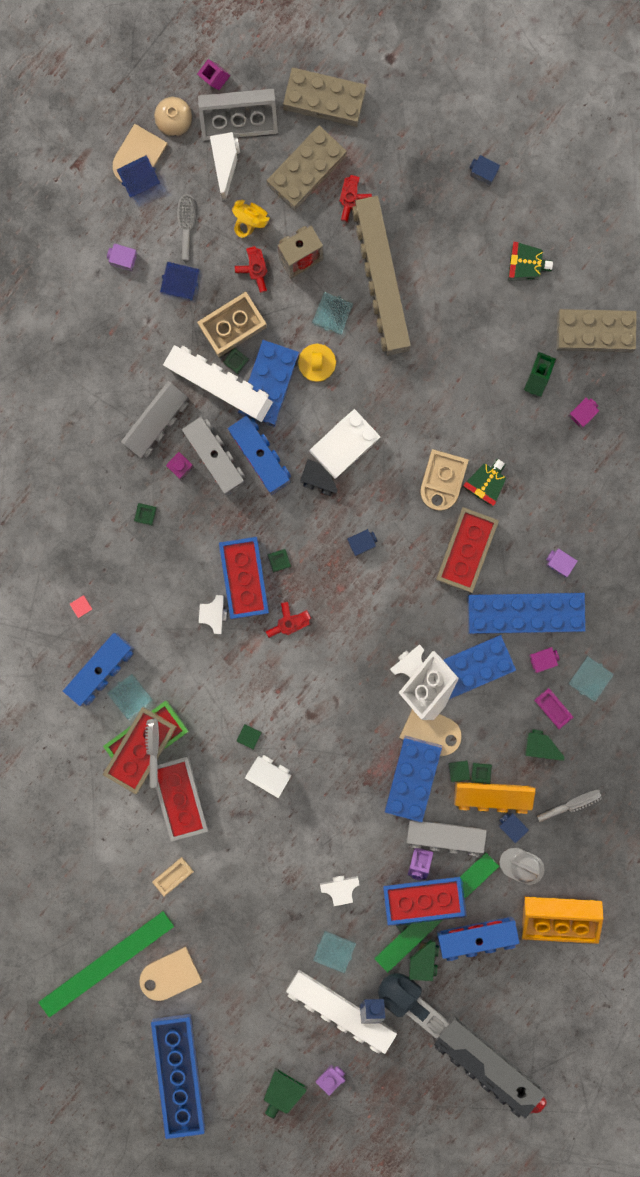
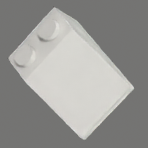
[210,132,240,201]
[309,409,380,479]
[399,651,459,720]
[245,755,291,798]

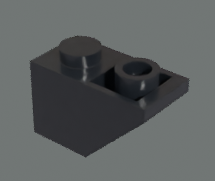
[300,459,338,496]

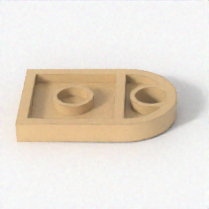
[113,124,168,186]
[420,449,469,511]
[399,709,461,756]
[140,946,202,1001]

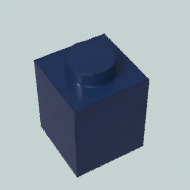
[469,155,500,186]
[347,529,378,557]
[498,812,529,843]
[360,999,385,1024]

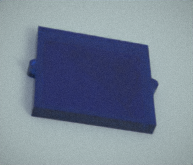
[117,155,160,198]
[160,262,200,300]

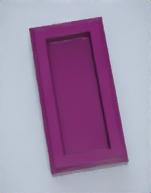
[534,688,574,730]

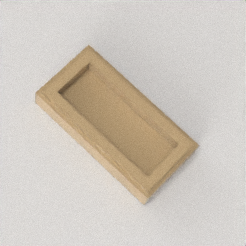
[152,857,194,897]

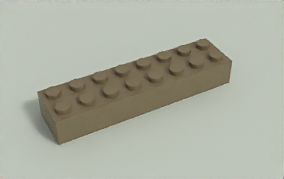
[352,196,411,356]

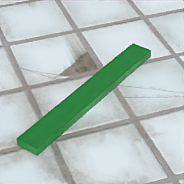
[374,852,499,973]
[38,910,174,1018]

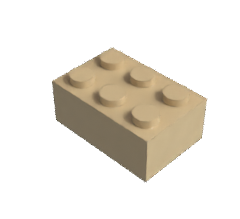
[197,292,267,357]

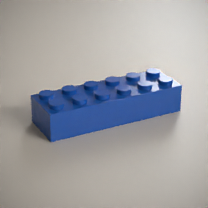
[467,593,585,634]
[151,1014,206,1139]

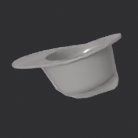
[499,847,545,885]

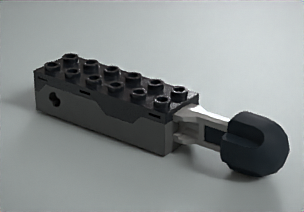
[378,973,547,1119]

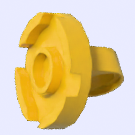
[232,200,270,238]
[298,343,336,382]

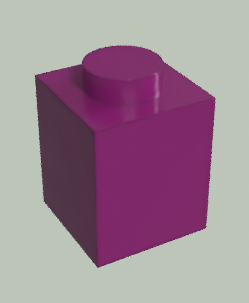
[197,59,231,90]
[568,398,599,429]
[166,452,194,480]
[529,647,560,673]

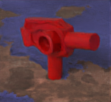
[339,175,372,222]
[235,246,268,293]
[265,602,311,638]

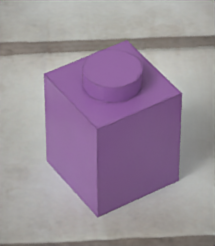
[107,244,138,271]
[546,549,577,578]

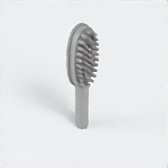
[177,194,196,261]
[145,718,159,788]
[537,790,601,822]

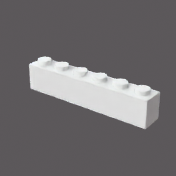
[163,345,273,422]
[286,970,397,1054]

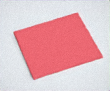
[70,595,92,618]

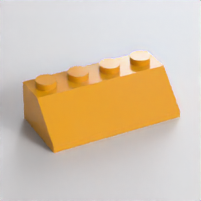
[454,782,535,814]
[522,897,603,944]

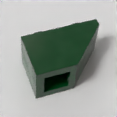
[409,940,439,981]

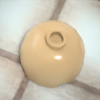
[154,97,192,136]

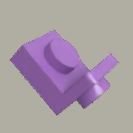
[407,848,433,880]
[315,1064,345,1096]

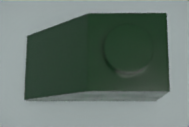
[524,352,556,397]
[524,729,565,761]

